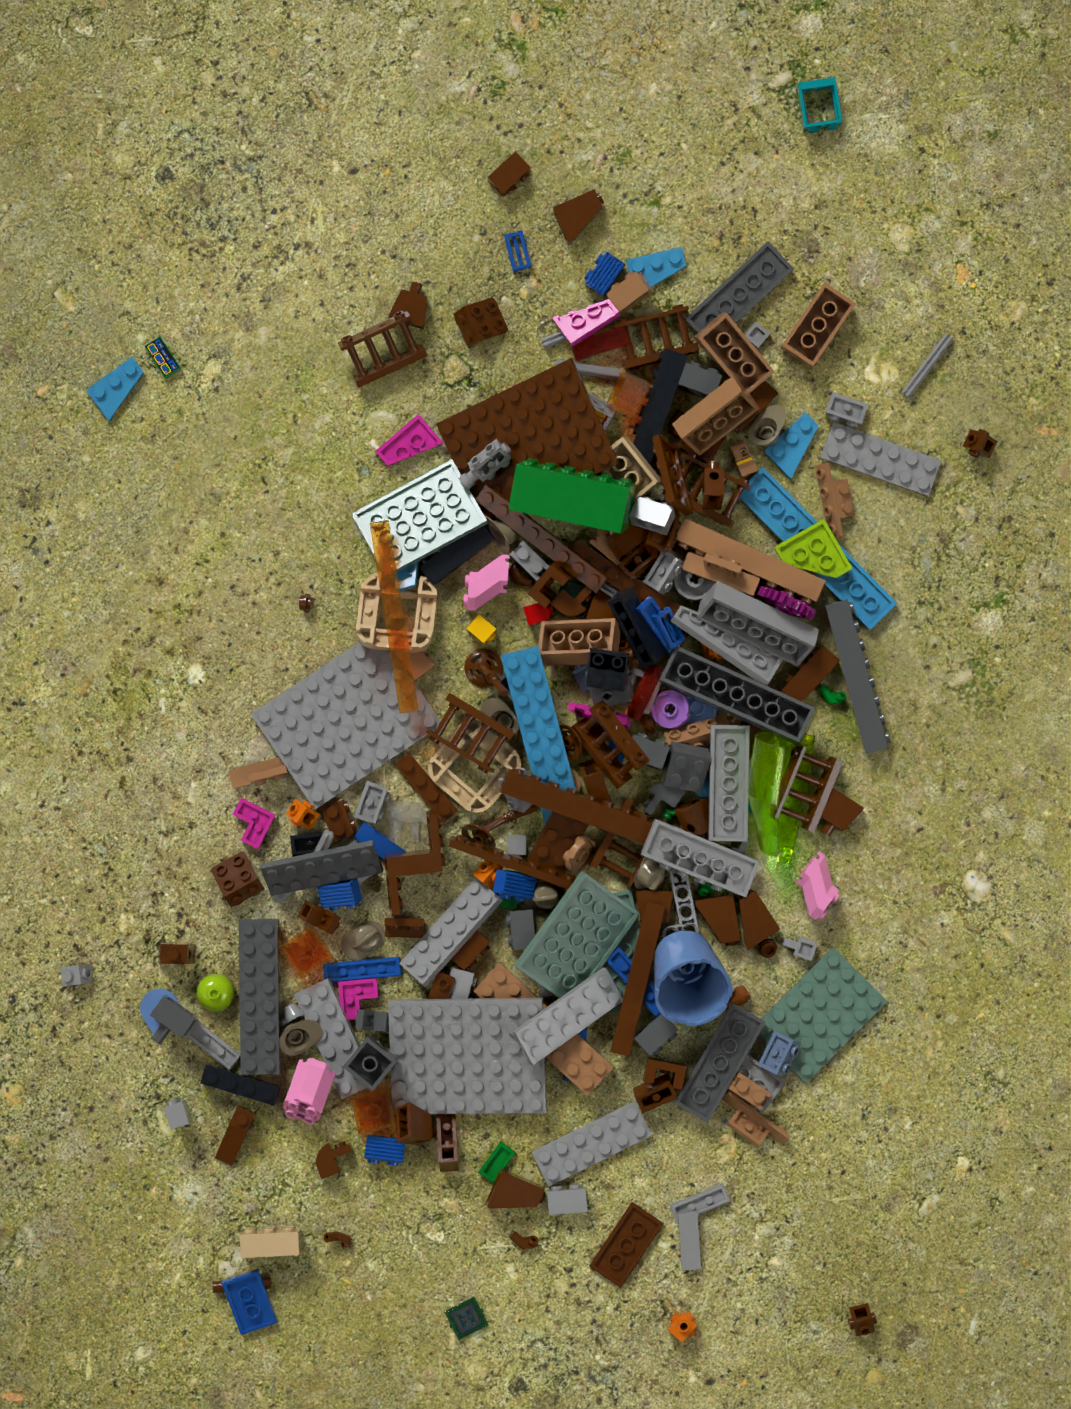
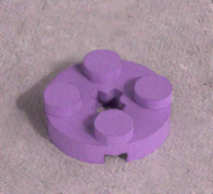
[651,690,690,729]

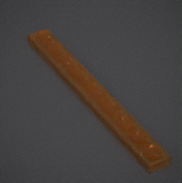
[370,520,419,714]

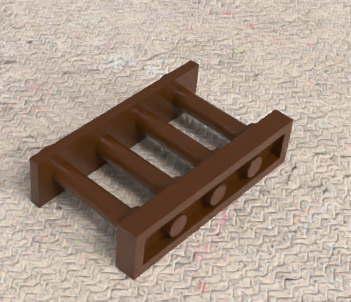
[613,304,699,370]
[338,311,428,388]
[662,452,752,529]
[425,693,517,774]
[571,701,650,789]
[768,745,843,833]
[590,798,667,887]

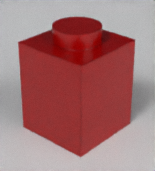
[523,603,553,627]

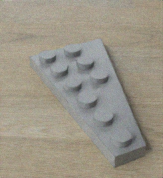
[671,606,783,686]

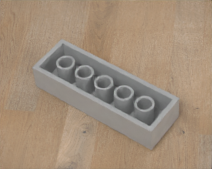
[696,581,819,667]

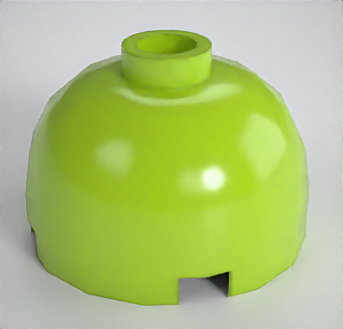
[197,974,235,1012]

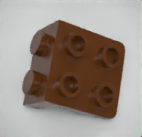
[453,297,508,349]
[211,851,265,908]

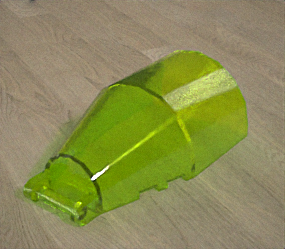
[747,731,815,871]

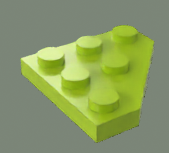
[774,519,853,579]

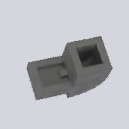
[643,782,685,815]
[355,1010,389,1032]

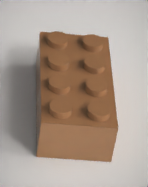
[780,282,856,370]
[693,312,775,393]
[672,376,760,456]
[538,618,621,666]

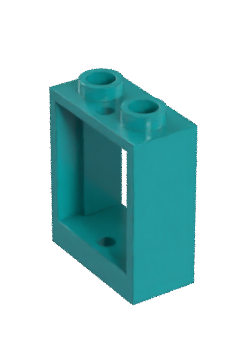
[796,77,842,133]

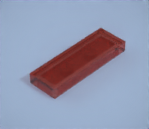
[571,326,630,361]
[625,665,664,721]

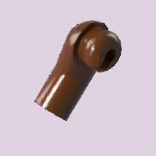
[668,409,685,438]
[509,564,533,588]
[324,1231,352,1248]
[509,1231,539,1250]

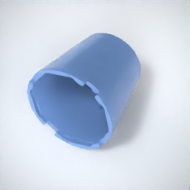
[654,931,732,1026]

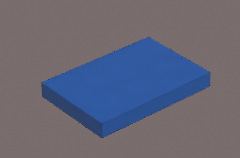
[221,1269,278,1335]

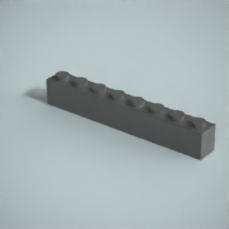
[825,599,891,754]

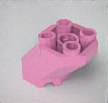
[463,555,510,612]
[795,851,840,921]
[283,1058,336,1125]

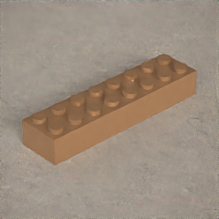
[675,518,826,606]
[474,962,614,1096]

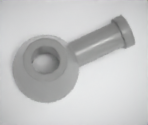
[280,1003,304,1029]

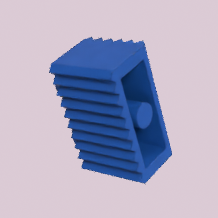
[584,252,625,298]
[493,870,537,902]
[317,878,363,910]
[364,1134,405,1166]

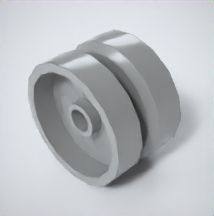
[673,563,715,602]

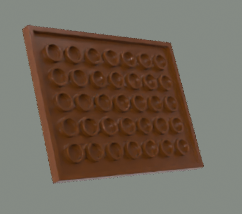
[436,358,619,527]

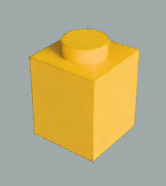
[466,614,497,644]

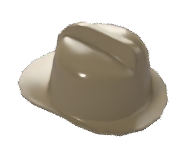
[748,405,786,447]
[484,515,518,553]
[480,698,519,741]
[634,857,665,890]
[522,880,566,911]
[342,921,385,961]
[279,1019,322,1056]

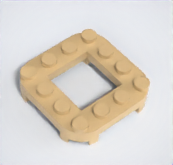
[356,572,437,653]
[428,720,521,813]

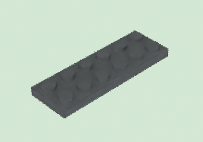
[685,241,794,334]
[260,840,383,896]
[674,1003,766,1123]

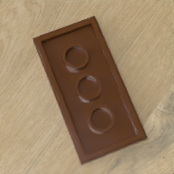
[589,1202,664,1288]

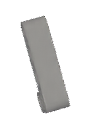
[662,868,699,939]

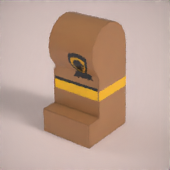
[729,440,758,478]

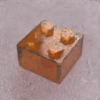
[607,369,650,418]
[279,925,334,978]
[350,1087,396,1134]

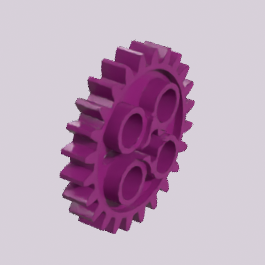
[756,586,816,620]

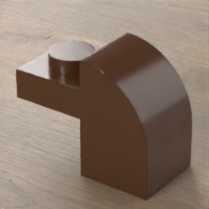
[550,586,593,617]
[298,900,341,935]
[316,1141,353,1179]

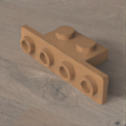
[815,462,855,539]
[682,552,760,596]
[664,714,742,749]
[229,757,290,789]
[722,1091,790,1148]

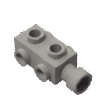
[459,439,512,489]

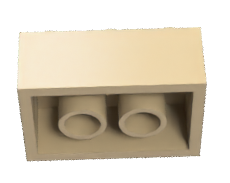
[602,437,661,506]
[240,1225,302,1258]

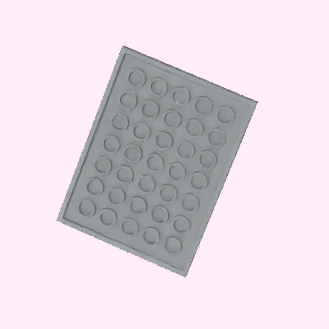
[251,642,441,810]
[388,998,547,1114]

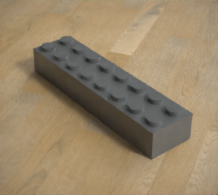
[659,646,817,747]
[238,919,281,1075]

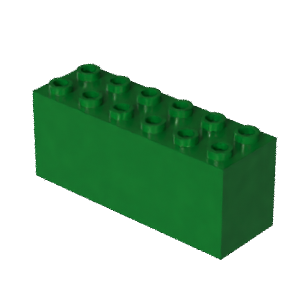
[508,458,636,533]

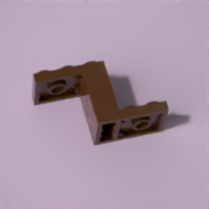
[384,810,445,916]

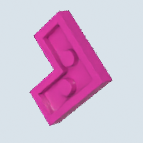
[232,797,276,849]
[338,978,379,1020]

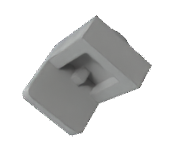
[60,964,92,987]

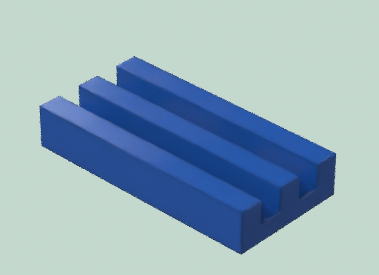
[504,231,532,273]
[652,607,686,650]

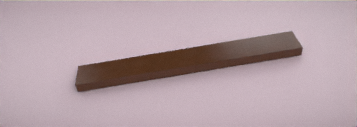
[610,901,665,1057]

